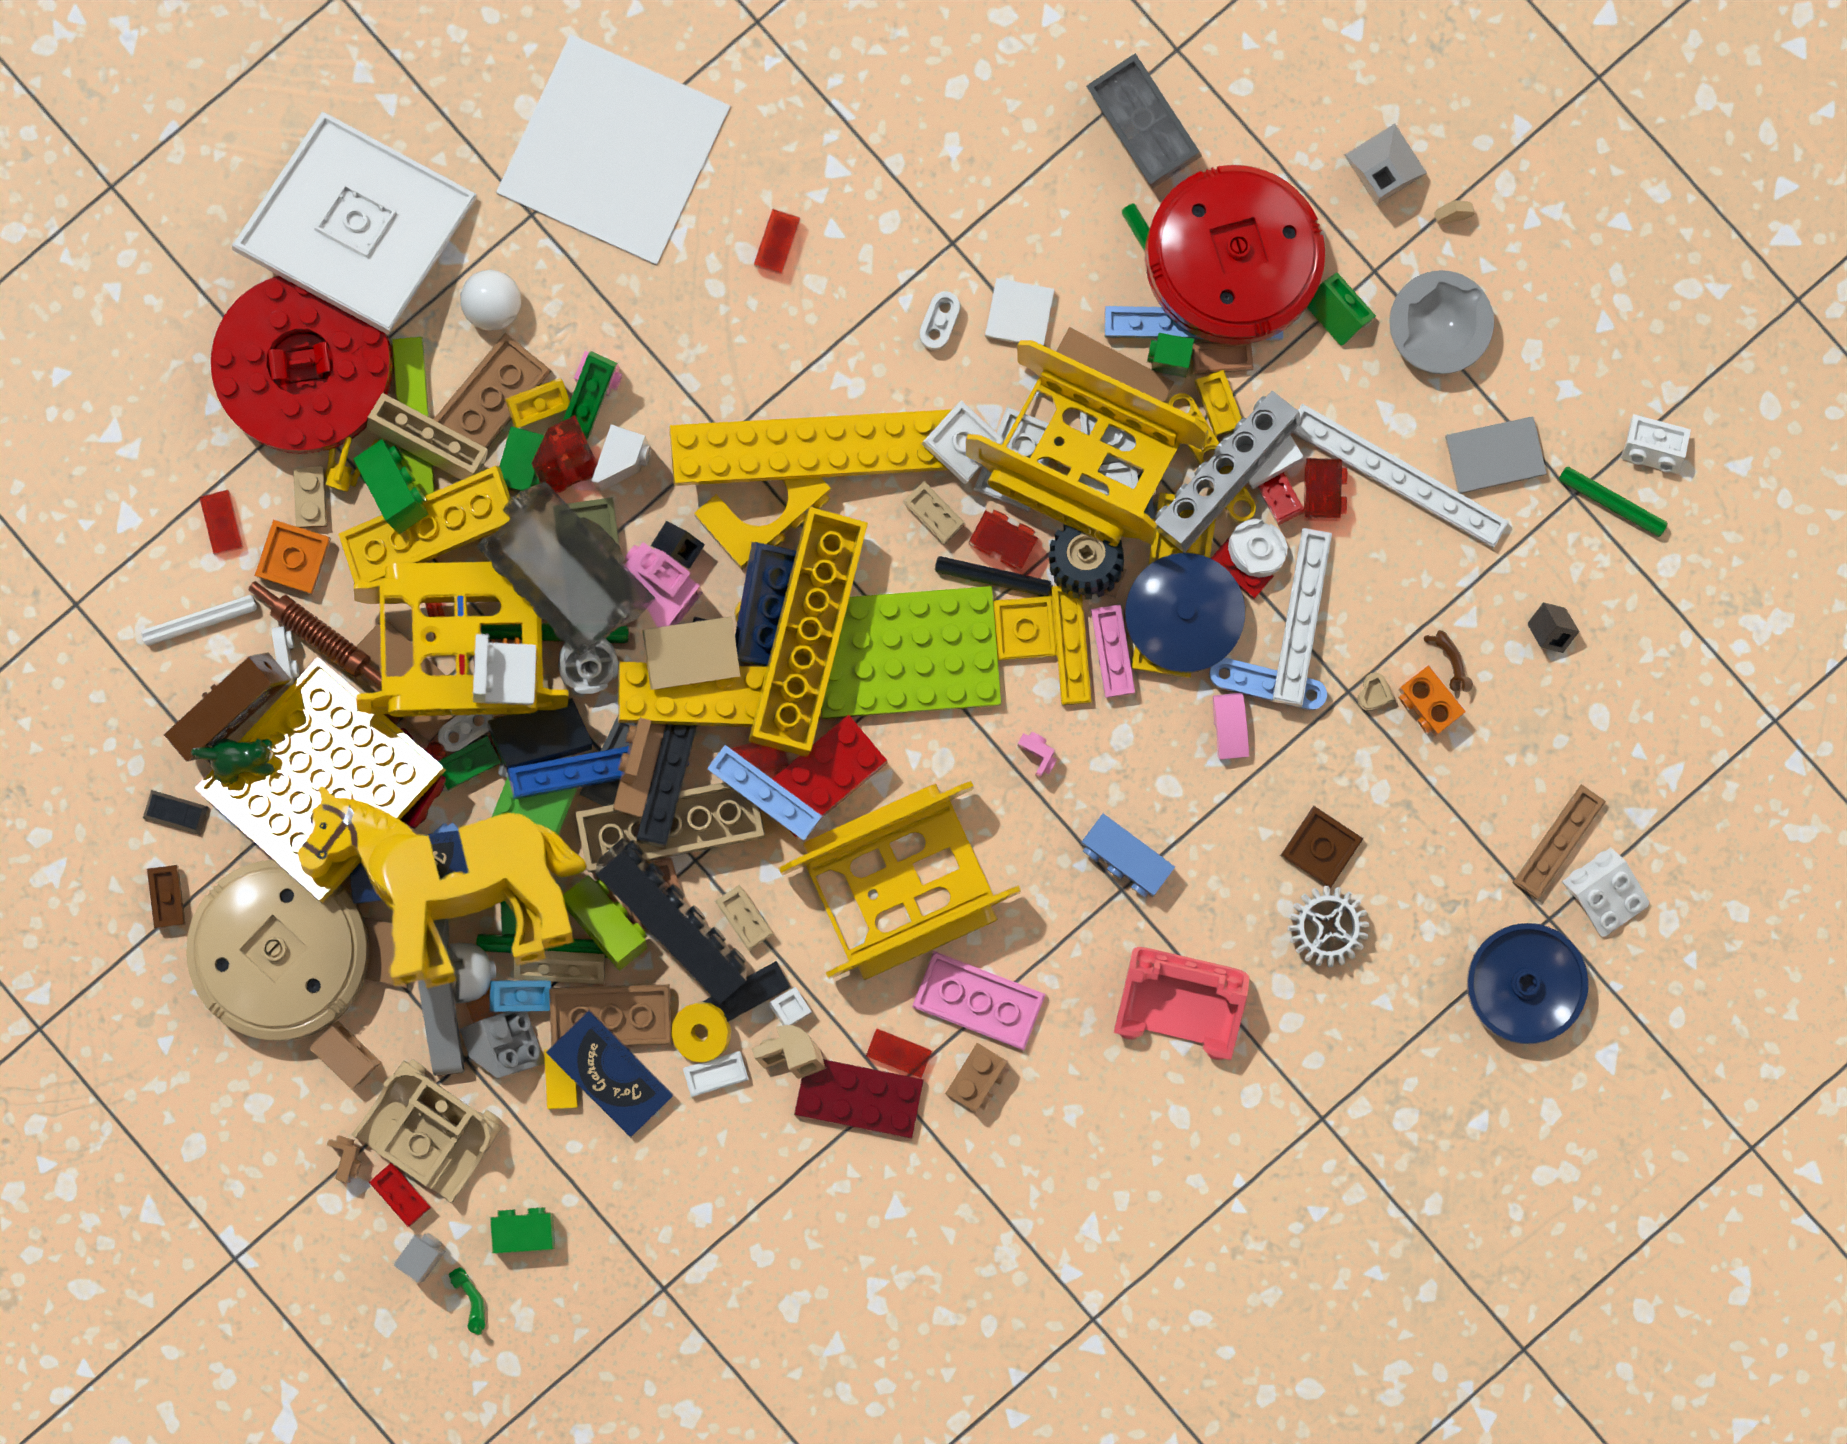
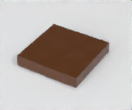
[1280,805,1364,888]

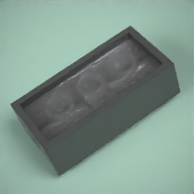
[1086,53,1202,188]

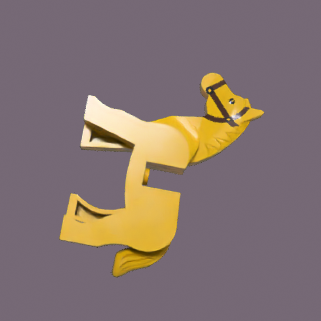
[298,786,587,988]

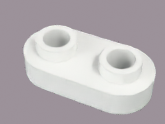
[920,291,960,350]
[272,626,300,686]
[438,715,494,753]

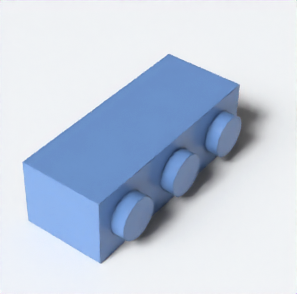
[1081,813,1175,898]

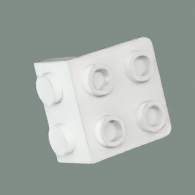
[1562,847,1649,936]

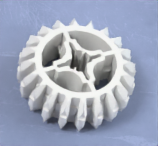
[1288,886,1369,967]

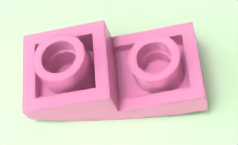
[1213,693,1249,759]

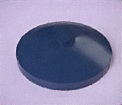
[1125,553,1245,673]
[1467,923,1588,1044]

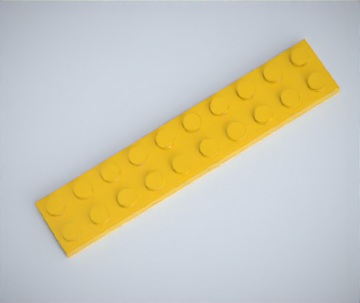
[669,409,952,486]

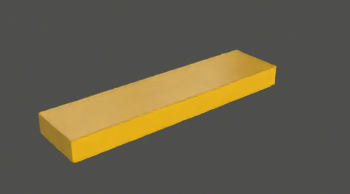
[1051,586,1091,706]

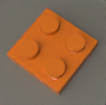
[254,519,331,595]

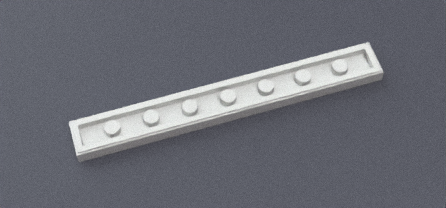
[1292,403,1509,548]

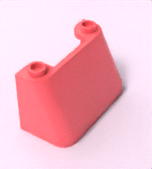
[1114,947,1249,1060]

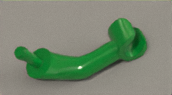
[449,1267,485,1335]

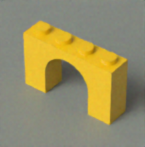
[694,478,831,570]

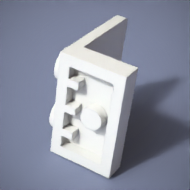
[473,634,536,705]

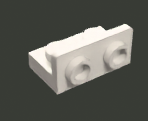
[1621,414,1691,474]

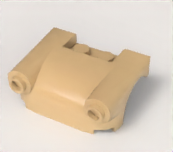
[352,1059,502,1203]

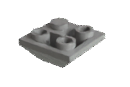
[1345,124,1427,205]
[460,1011,545,1078]

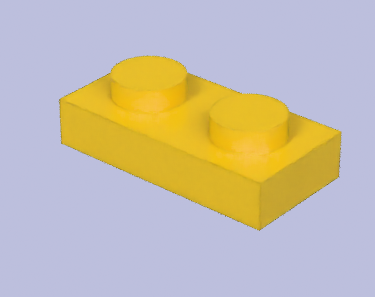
[1194,370,1242,437]
[505,378,570,428]

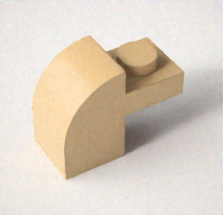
[752,1025,826,1079]

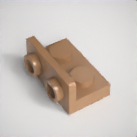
[945,1043,1009,1113]

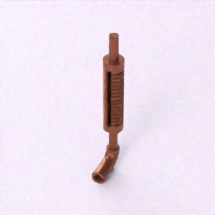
[248,581,401,726]

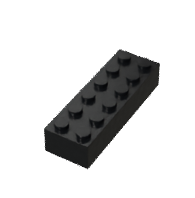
[596,837,747,1004]

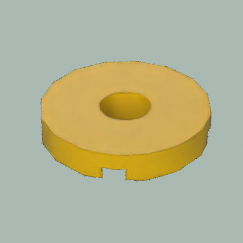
[672,1002,731,1063]

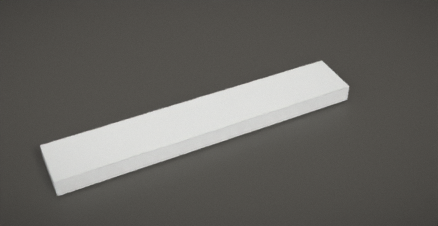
[1272,528,1332,707]

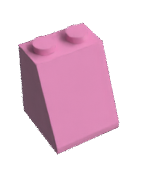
[625,542,703,627]

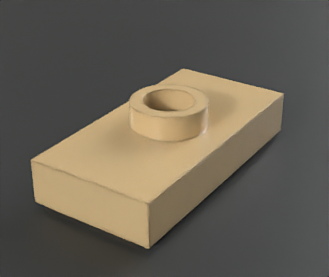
[903,481,966,545]
[715,884,773,951]

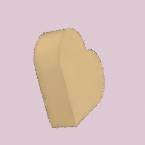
[1435,200,1475,224]
[1357,672,1395,711]

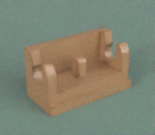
[309,1021,381,1089]

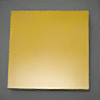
[993,596,1057,661]

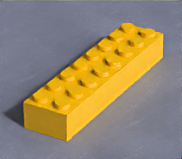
[748,507,868,757]

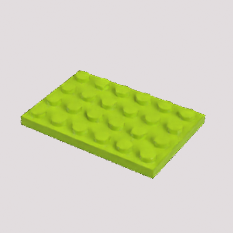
[822,586,1001,719]

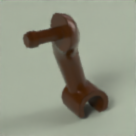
[1423,630,1473,692]

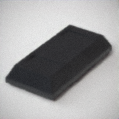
[143,790,208,835]

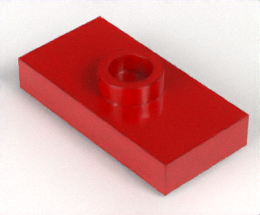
[1257,472,1305,526]
[369,1163,432,1227]

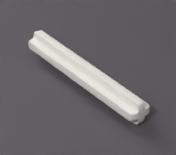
[141,595,257,646]

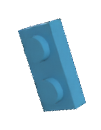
[490,980,551,1012]

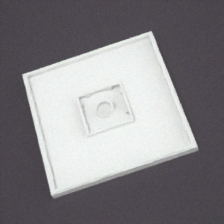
[232,111,477,334]

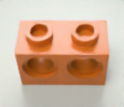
[1398,665,1466,736]

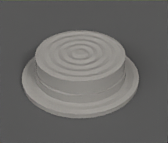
[1389,270,1494,374]

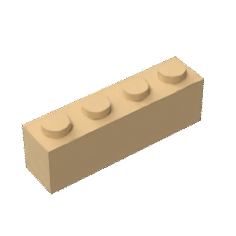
[367,393,488,480]

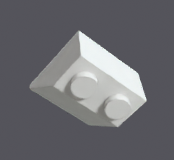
[592,425,652,491]

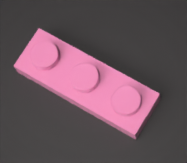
[1091,604,1135,698]

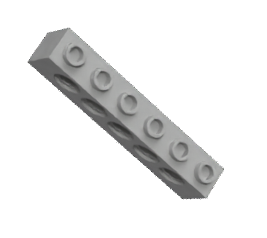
[1155,391,1302,553]

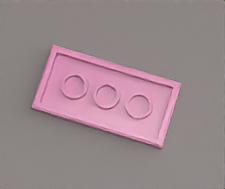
[912,951,1045,1050]

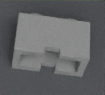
[394,1233,445,1283]

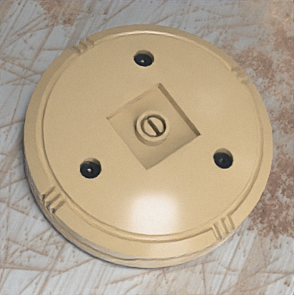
[186,860,370,1041]

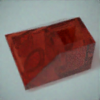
[531,416,598,496]

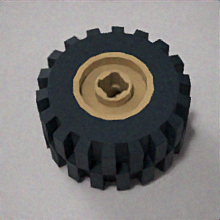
[1049,524,1124,600]

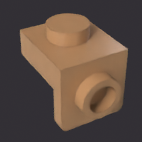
[327,1135,361,1183]

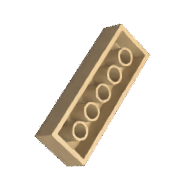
[575,782,766,873]

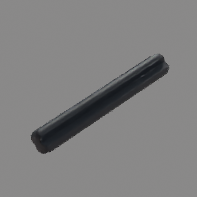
[935,556,1051,597]

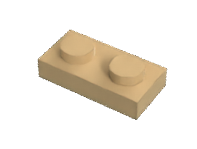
[293,466,327,528]

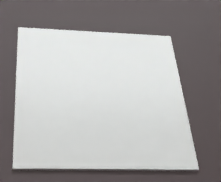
[496,34,731,265]

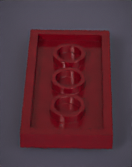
[794,1059,924,1138]

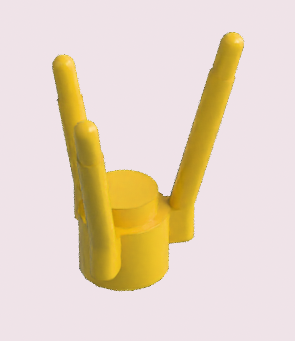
[324,437,379,492]

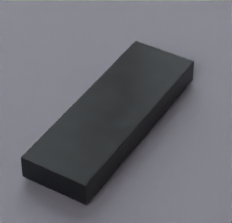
[702,961,791,1022]

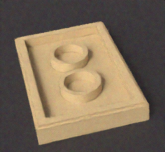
[642,617,740,690]

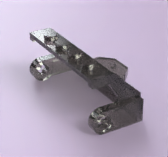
[477,481,656,656]

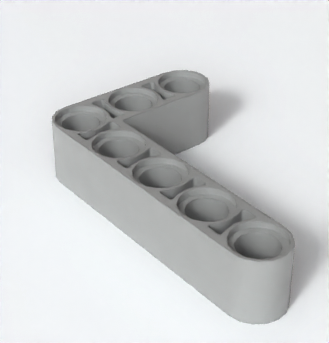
[418,919,464,1076]

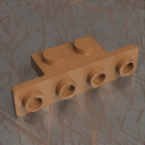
[613,717,666,818]

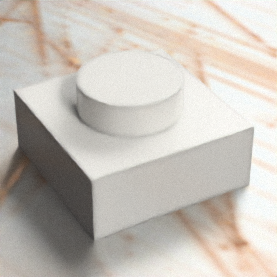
[769,987,811,1025]

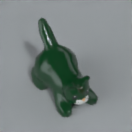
[191,739,275,784]

